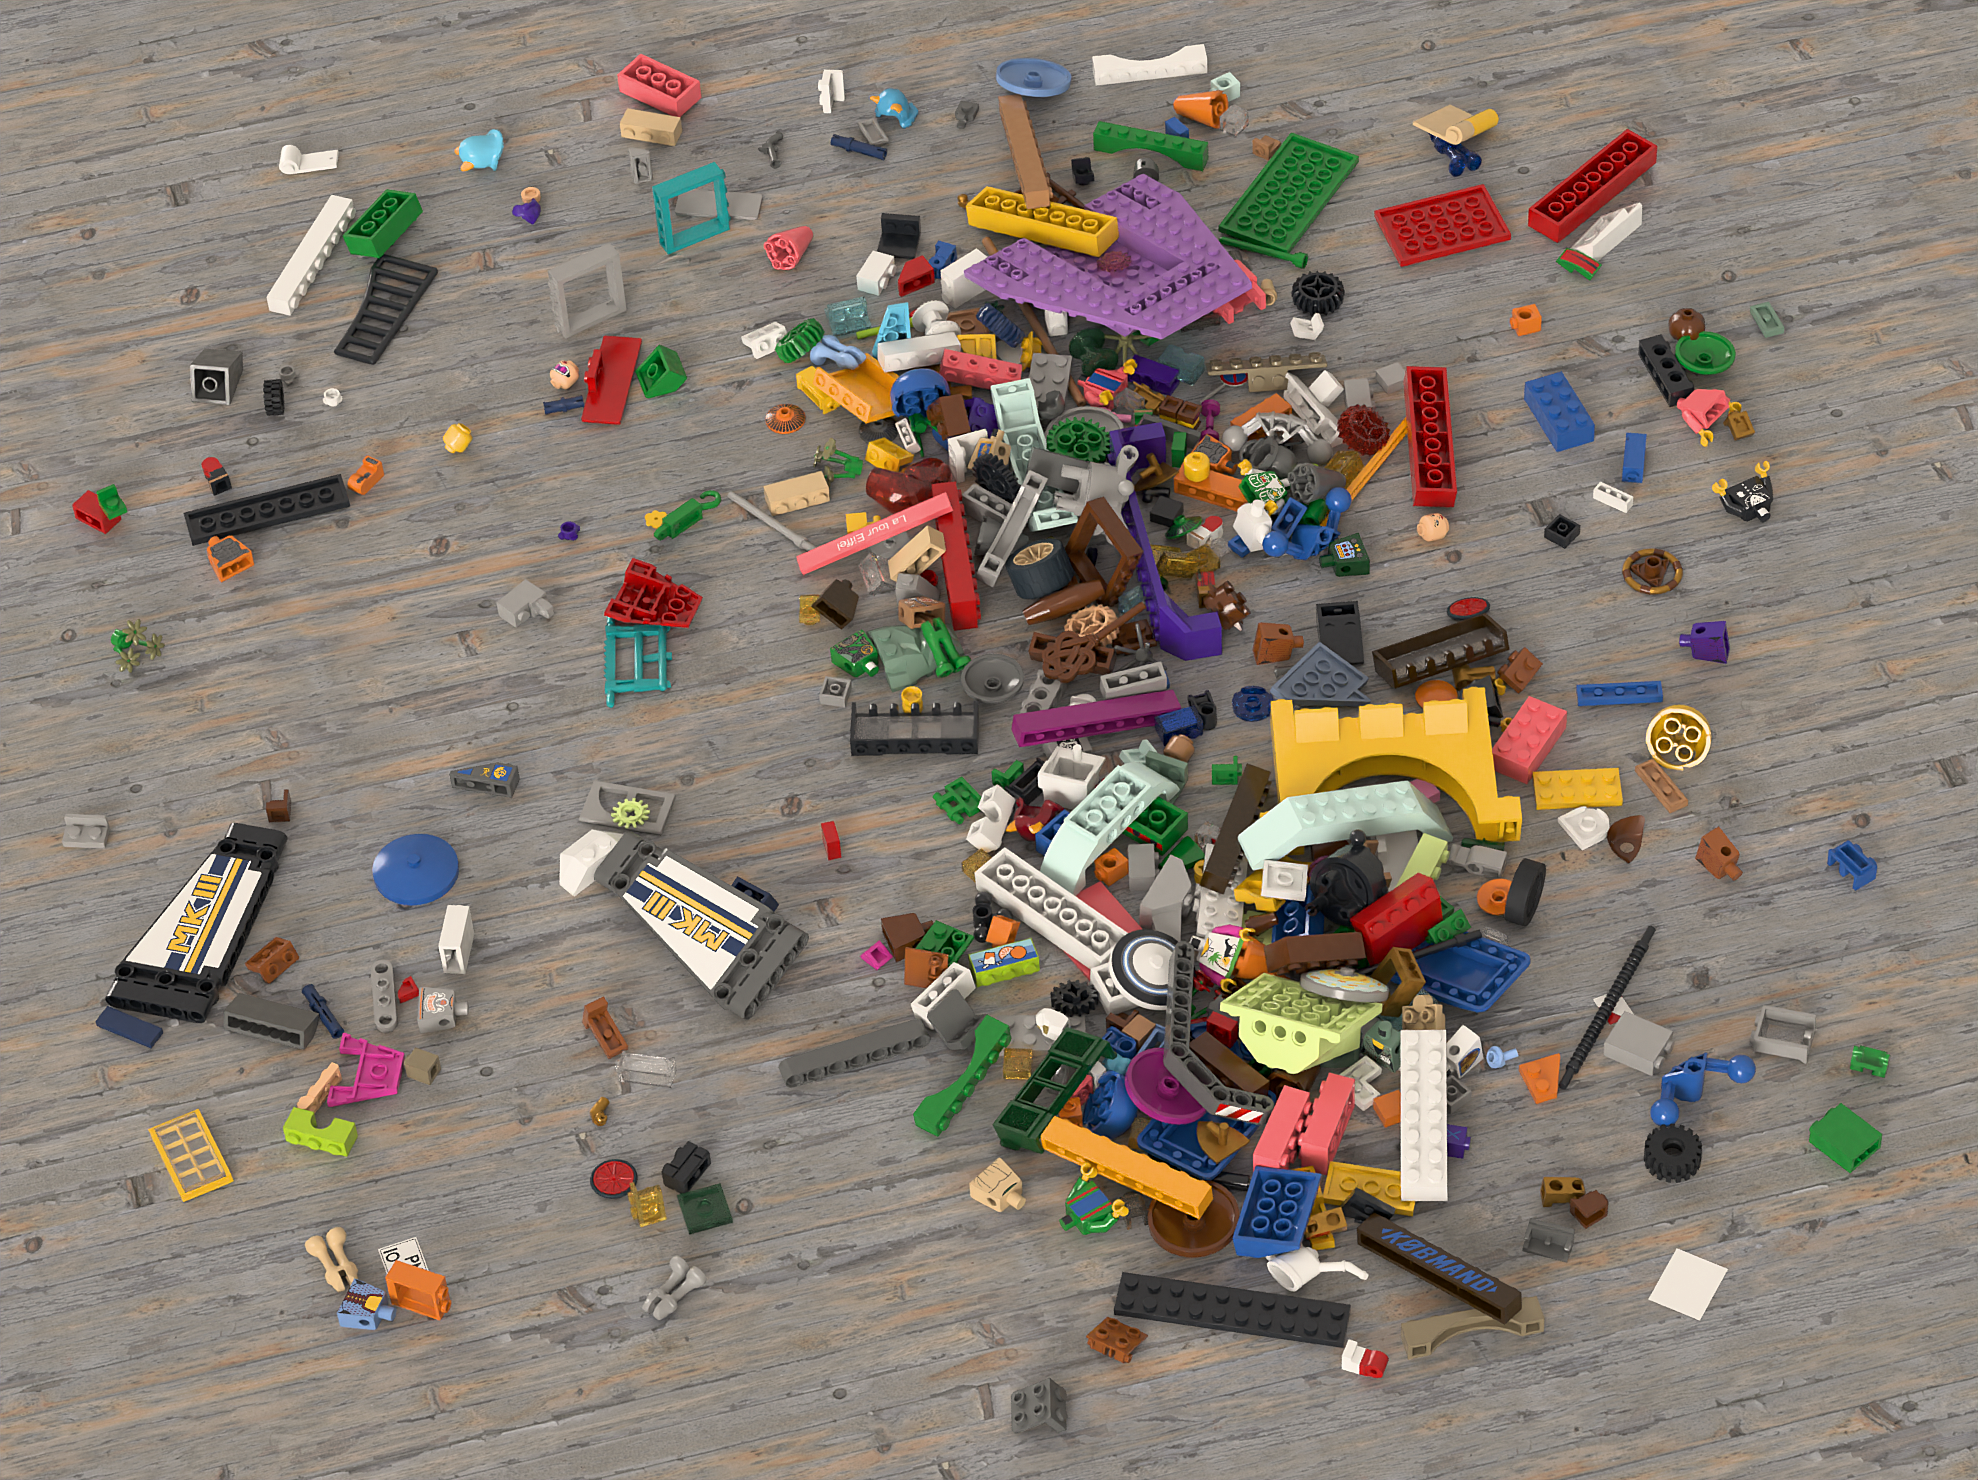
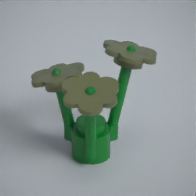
[813,438,863,488]

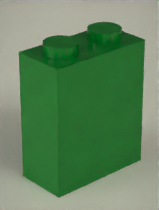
[1809,1103,1882,1173]

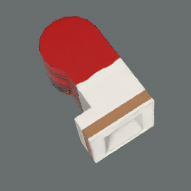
[1186,516,1223,553]

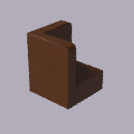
[266,789,291,823]
[1106,1009,1139,1032]

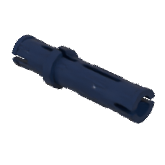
[830,134,887,160]
[302,984,344,1039]

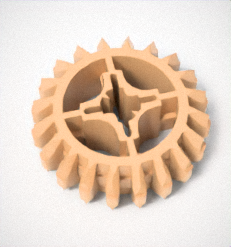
[1064,604,1120,647]

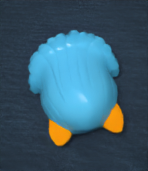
[454,129,504,171]

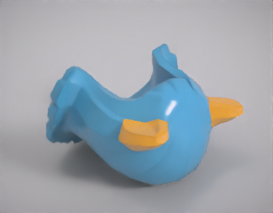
[870,88,918,129]

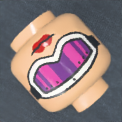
[550,360,579,390]

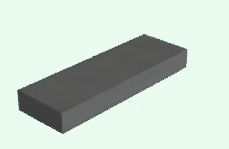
[1137,413,1201,449]

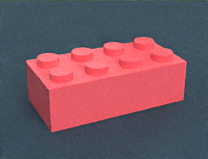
[617,54,701,117]
[1492,696,1567,784]
[1298,1072,1355,1176]
[1253,1085,1313,1172]

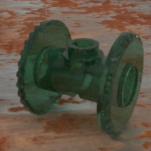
[1068,327,1118,377]

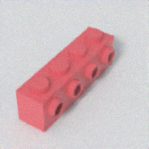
[939,349,1022,390]

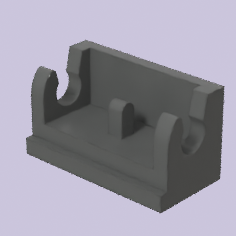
[1522,1218,1575,1263]

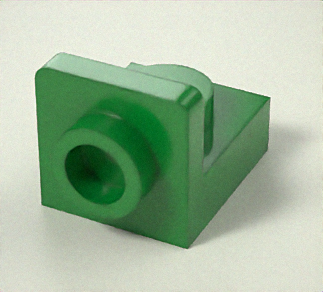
[96,484,128,520]
[1212,756,1242,785]

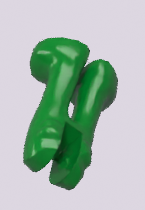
[921,617,971,678]

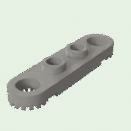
[371,960,398,1033]

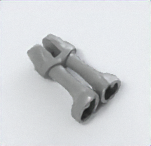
[642,1255,707,1320]

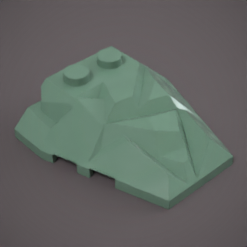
[866,623,964,693]

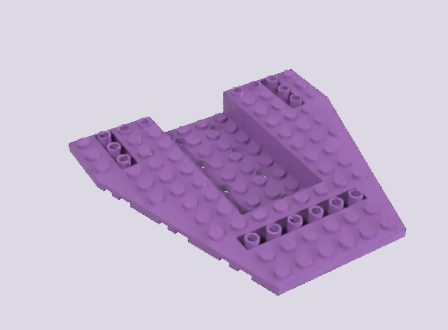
[964,174,1252,339]

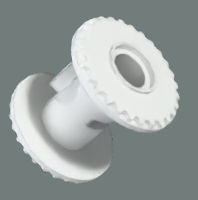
[912,300,961,336]

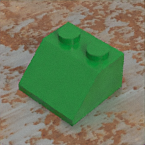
[635,344,687,399]

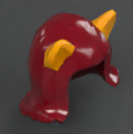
[1006,797,1065,842]

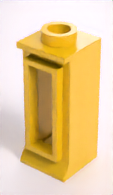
[796,366,840,415]

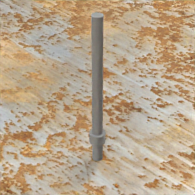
[728,491,817,551]

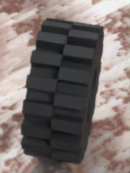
[1644,1124,1702,1183]

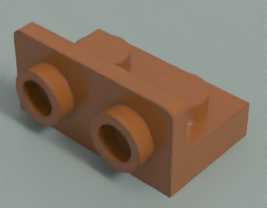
[245,937,299,984]

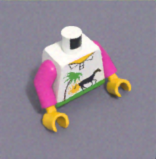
[1189,924,1255,993]

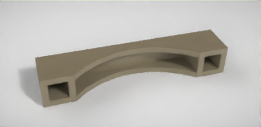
[1401,1296,1545,1359]

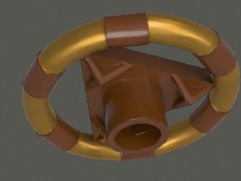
[1622,548,1683,595]

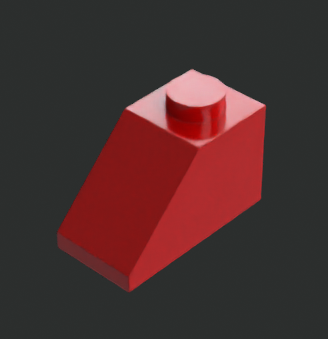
[898,255,935,297]

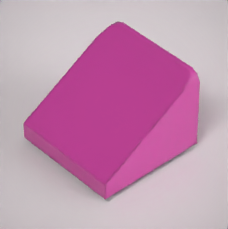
[860,940,893,970]

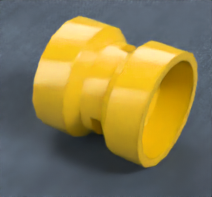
[901,686,923,713]

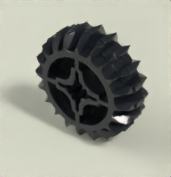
[1291,270,1345,316]

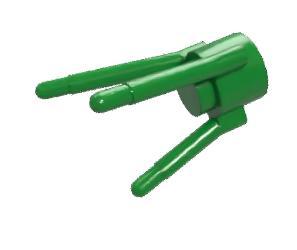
[909,413,939,457]

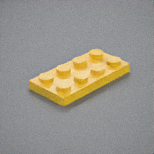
[1532,768,1623,810]
[1323,1161,1416,1217]

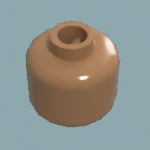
[1163,734,1195,763]

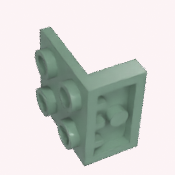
[1145,750,1188,805]

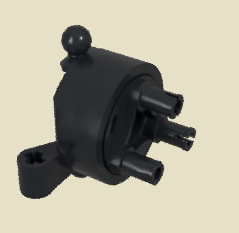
[1305,829,1389,927]

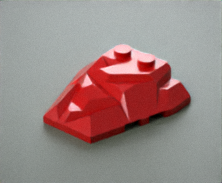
[604,558,703,628]

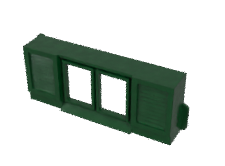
[992,1027,1117,1154]

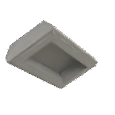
[857,117,889,147]

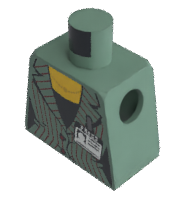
[1360,1021,1401,1073]

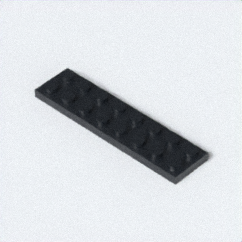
[184,474,350,546]

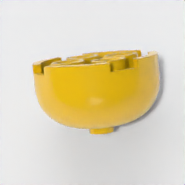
[1646,705,1712,770]

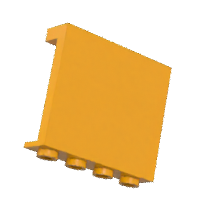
[813,353,899,424]

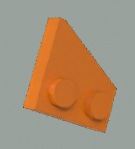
[1519,1053,1560,1104]

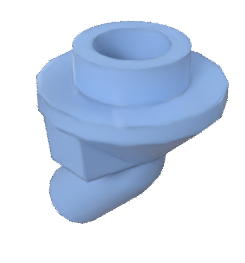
[1486,1046,1519,1068]

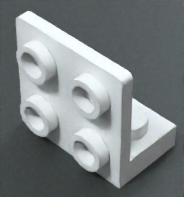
[948,429,988,483]

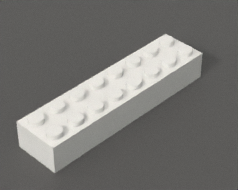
[975,847,1128,970]
[1401,1030,1448,1201]

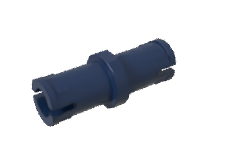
[543,395,585,415]

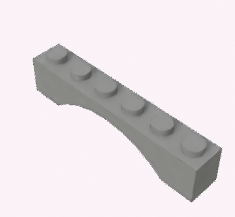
[975,470,1048,588]

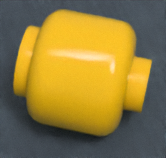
[443,423,473,453]
[1184,452,1210,482]

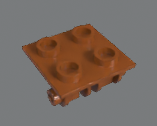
[904,947,948,988]
[1086,1317,1148,1363]

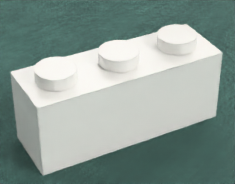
[911,962,976,1030]

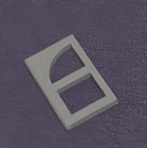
[579,780,676,835]

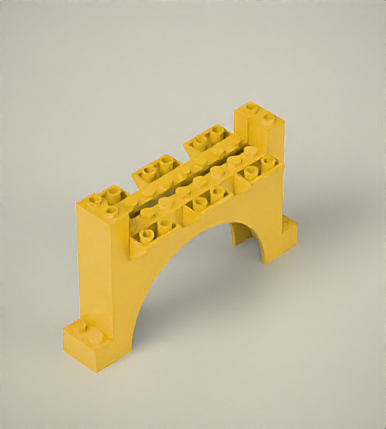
[1259,687,1522,855]

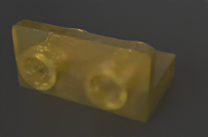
[1324,451,1364,489]
[627,1182,667,1227]

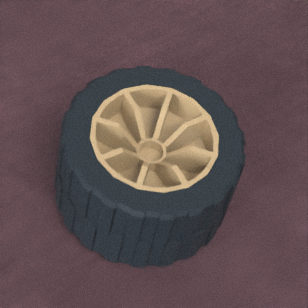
[1005,538,1074,600]

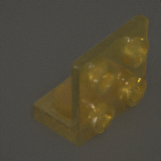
[1150,544,1202,579]

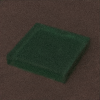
[677,1183,733,1235]

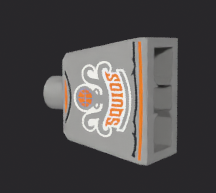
[417,987,469,1033]

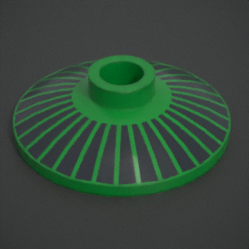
[1165,515,1203,539]

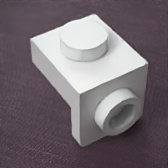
[1290,313,1324,340]

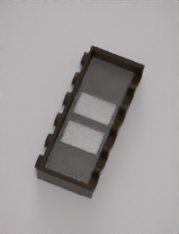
[1372,613,1510,689]

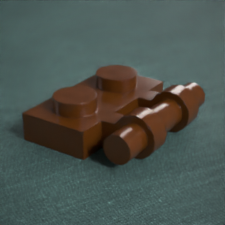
[1111,619,1157,655]

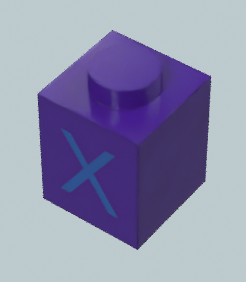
[1447,1124,1471,1159]

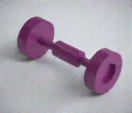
[1199,399,1220,442]

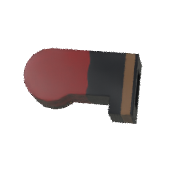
[201,457,232,496]

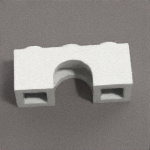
[966,784,1016,854]

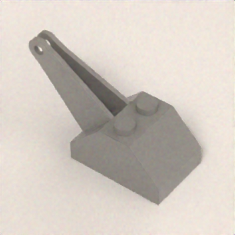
[1139,855,1193,942]

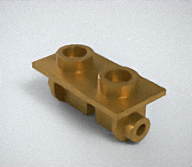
[1128,382,1165,415]

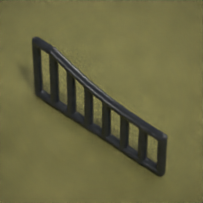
[334,254,438,365]

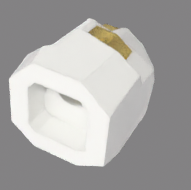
[1036,1008,1071,1041]

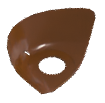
[1607,815,1645,864]

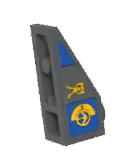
[449,762,520,798]

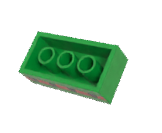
[1122,797,1188,856]

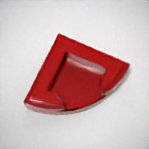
[398,976,419,1004]

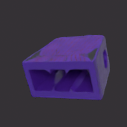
[1679,621,1730,664]

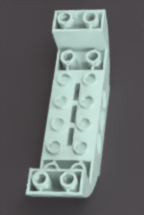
[1040,761,1180,896]

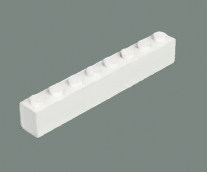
[267,195,356,316]

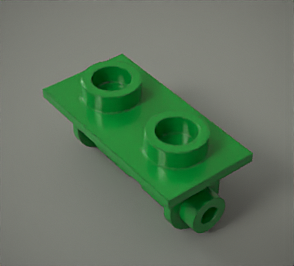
[1425,909,1472,944]

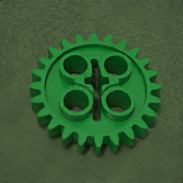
[1046,417,1110,463]

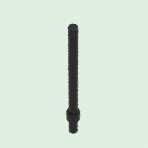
[1355,929,1482,976]

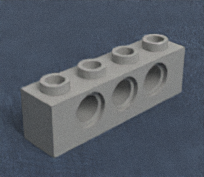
[1017,668,1070,714]

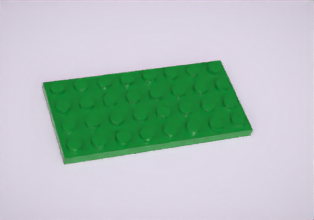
[1218,133,1359,253]

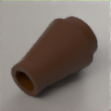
[1245,912,1279,937]

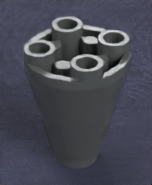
[1287,462,1346,503]

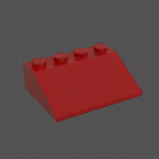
[1350,873,1443,965]

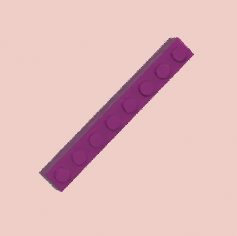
[1011,690,1181,747]

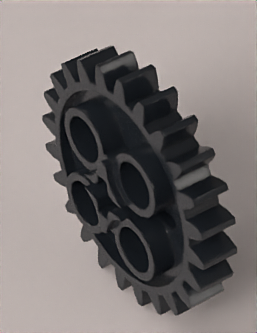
[972,453,1021,504]

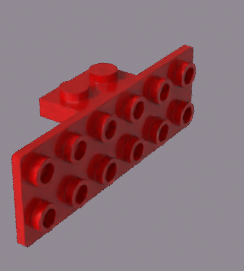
[581,336,642,425]

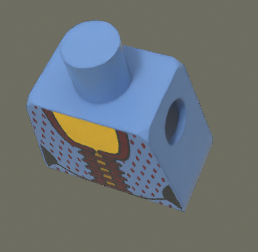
[337,1278,397,1330]

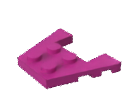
[327,1033,405,1107]

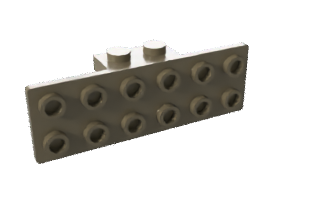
[1205,352,1327,392]

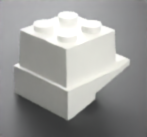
[1038,744,1106,810]

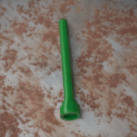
[1219,236,1308,269]

